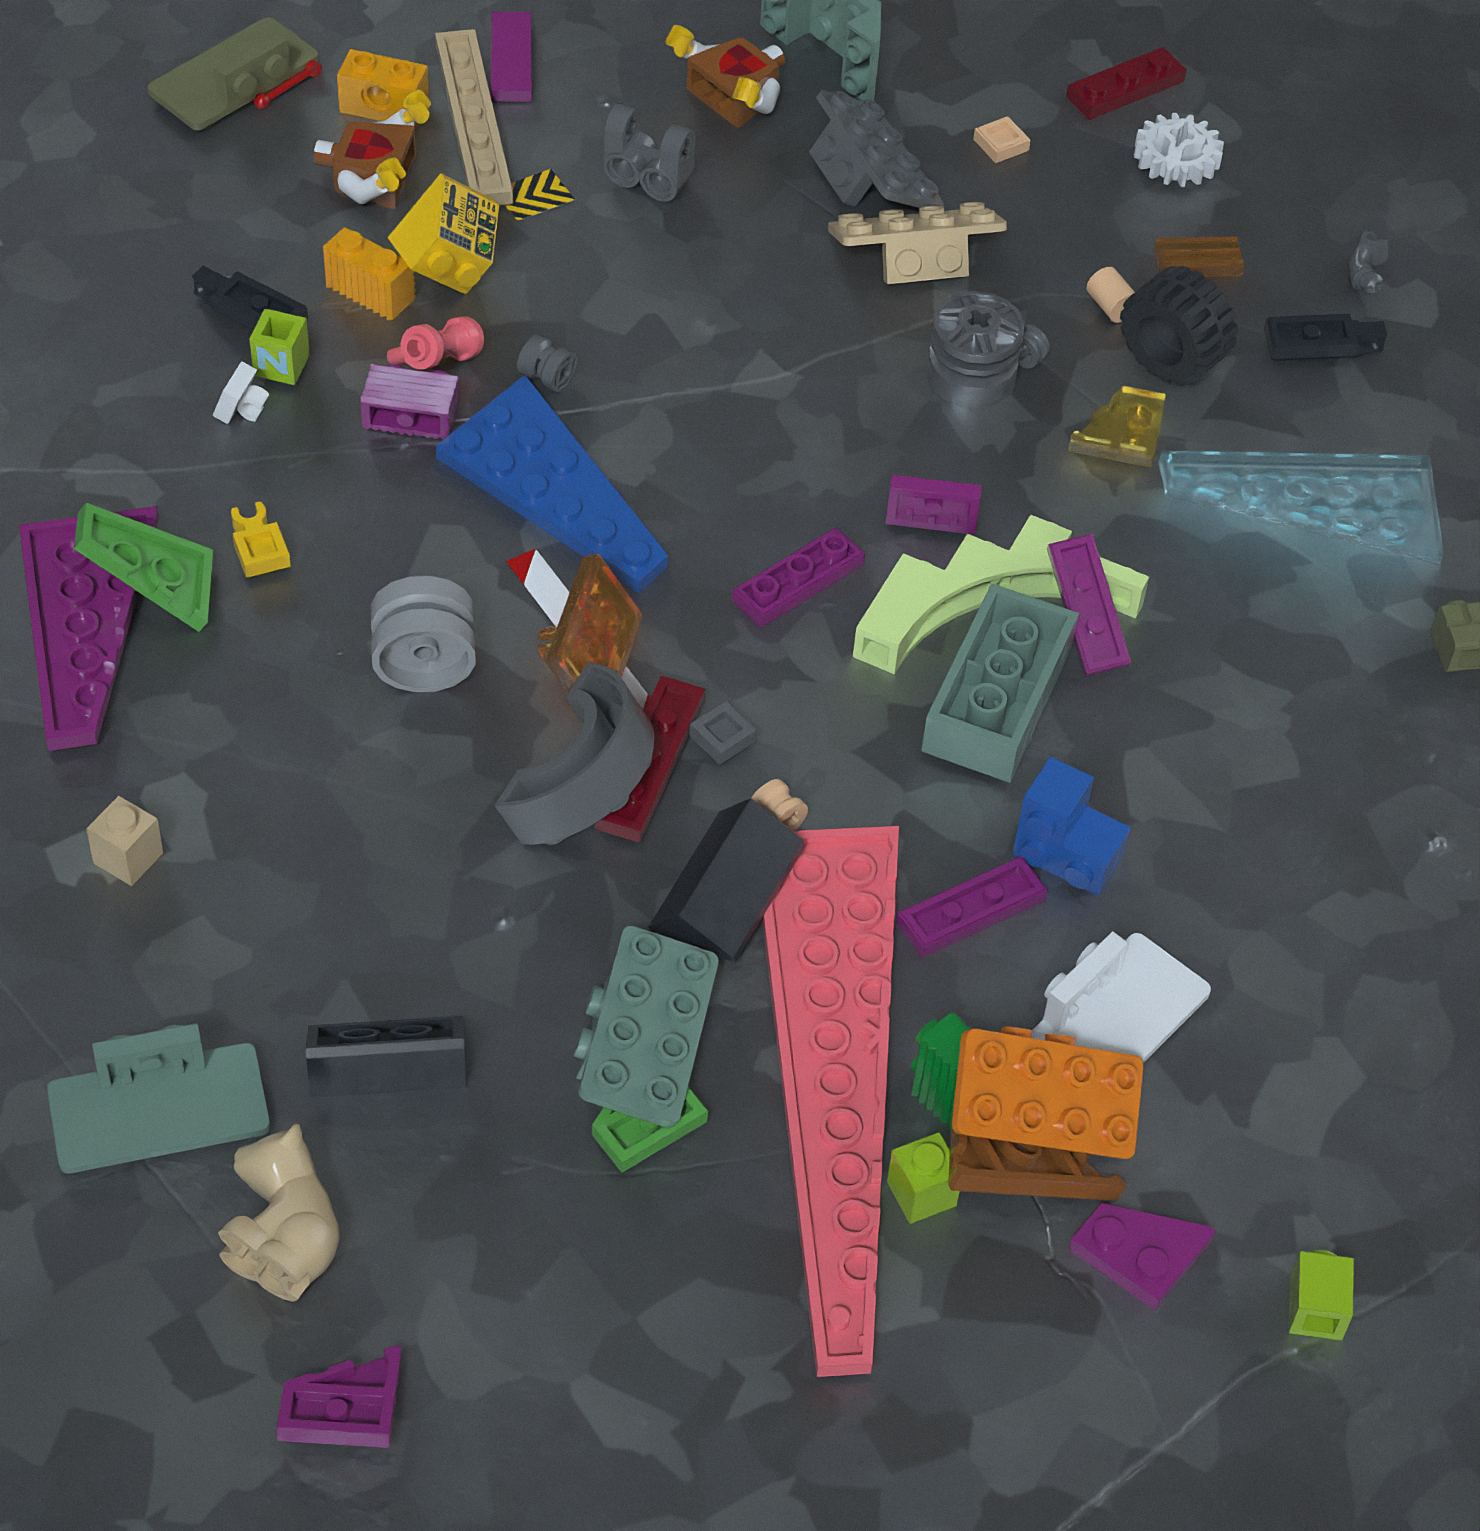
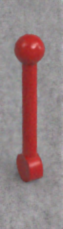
[254,60,322,110]

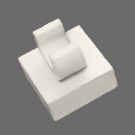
[212,361,269,424]

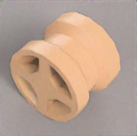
[751,779,808,831]

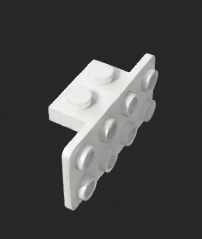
[1032,931,1211,1063]

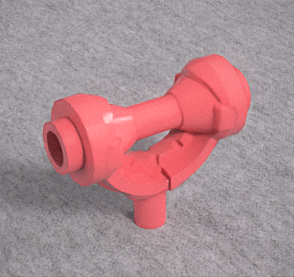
[387,316,484,369]

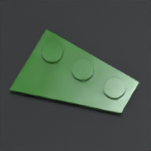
[74,503,213,632]

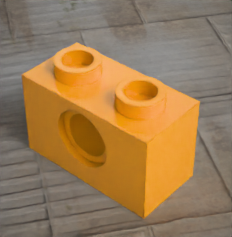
[337,49,429,129]

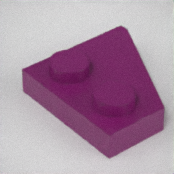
[276,1346,402,1448]

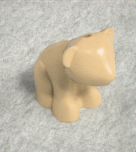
[218,1124,340,1302]

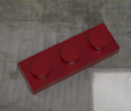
[1066,47,1187,120]

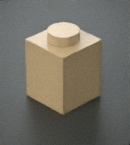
[86,796,163,886]

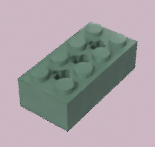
[921,583,1079,783]

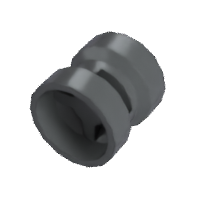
[517,334,578,392]

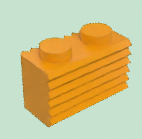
[323,227,416,320]

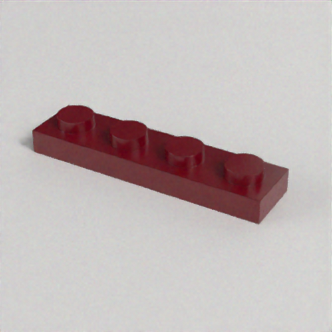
[595,675,705,843]

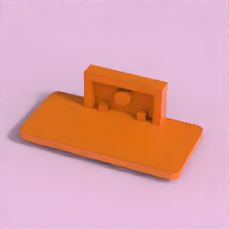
[952,1027,1143,1159]

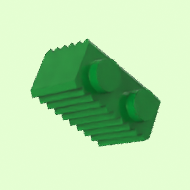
[910,1012,972,1130]

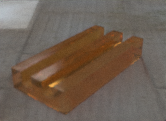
[1154,236,1245,277]

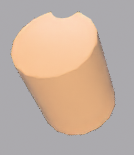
[1086,267,1135,323]

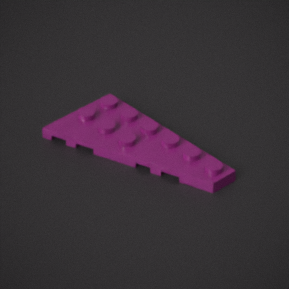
[19,506,159,751]

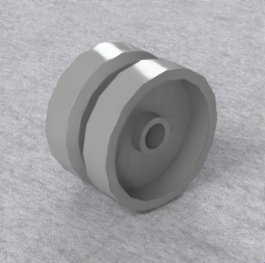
[370,576,476,692]

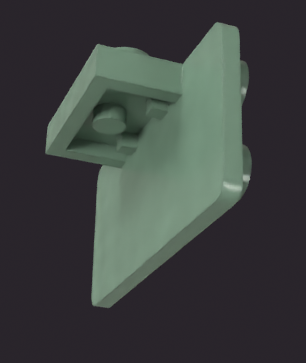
[573,926,719,1128]
[47,1023,270,1174]

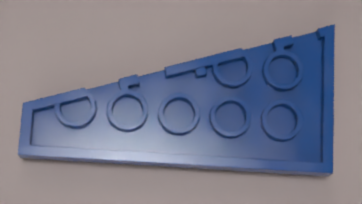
[436,375,668,593]

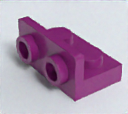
[886,475,982,535]

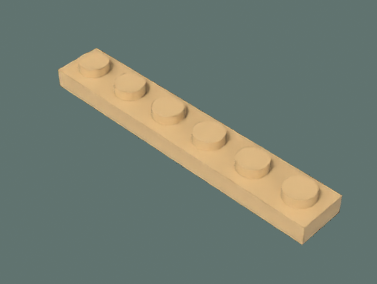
[435,29,513,205]

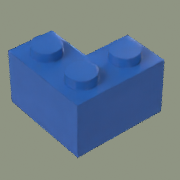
[1012,756,1131,896]

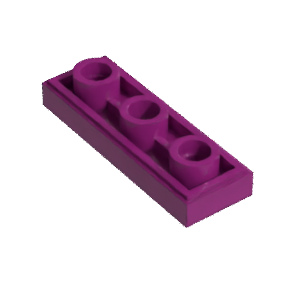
[732,527,866,628]

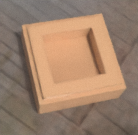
[973,116,1031,163]

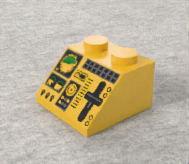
[388,173,499,294]

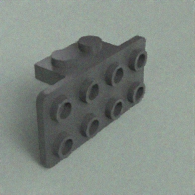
[809,90,945,208]

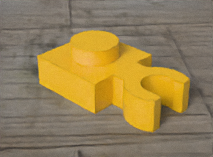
[231,501,291,578]

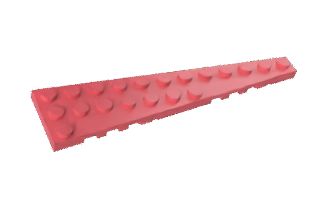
[762,826,899,1377]

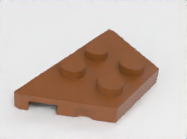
[948,1117,1126,1201]

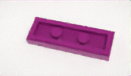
[491,12,532,102]
[1047,533,1131,678]
[896,856,1048,958]

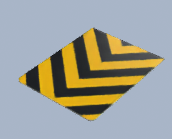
[505,169,575,221]

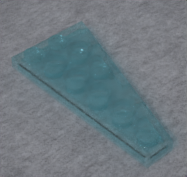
[1159,450,1443,565]

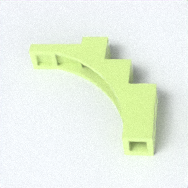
[853,515,1149,674]

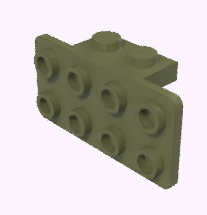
[147,17,319,130]

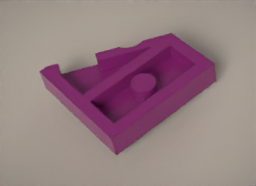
[1069,1203,1216,1311]

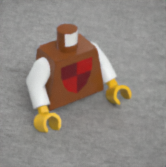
[665,25,785,128]
[314,90,431,209]

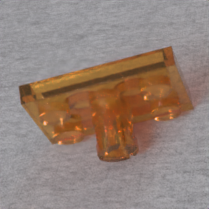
[538,553,643,692]

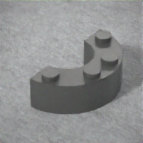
[494,662,655,845]

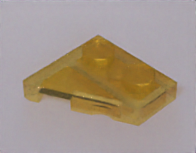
[1068,386,1166,468]

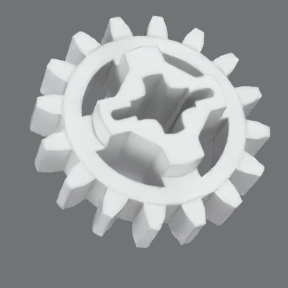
[1134,113,1224,187]

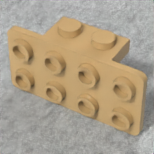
[828,202,1007,284]

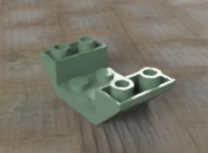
[760,0,881,101]

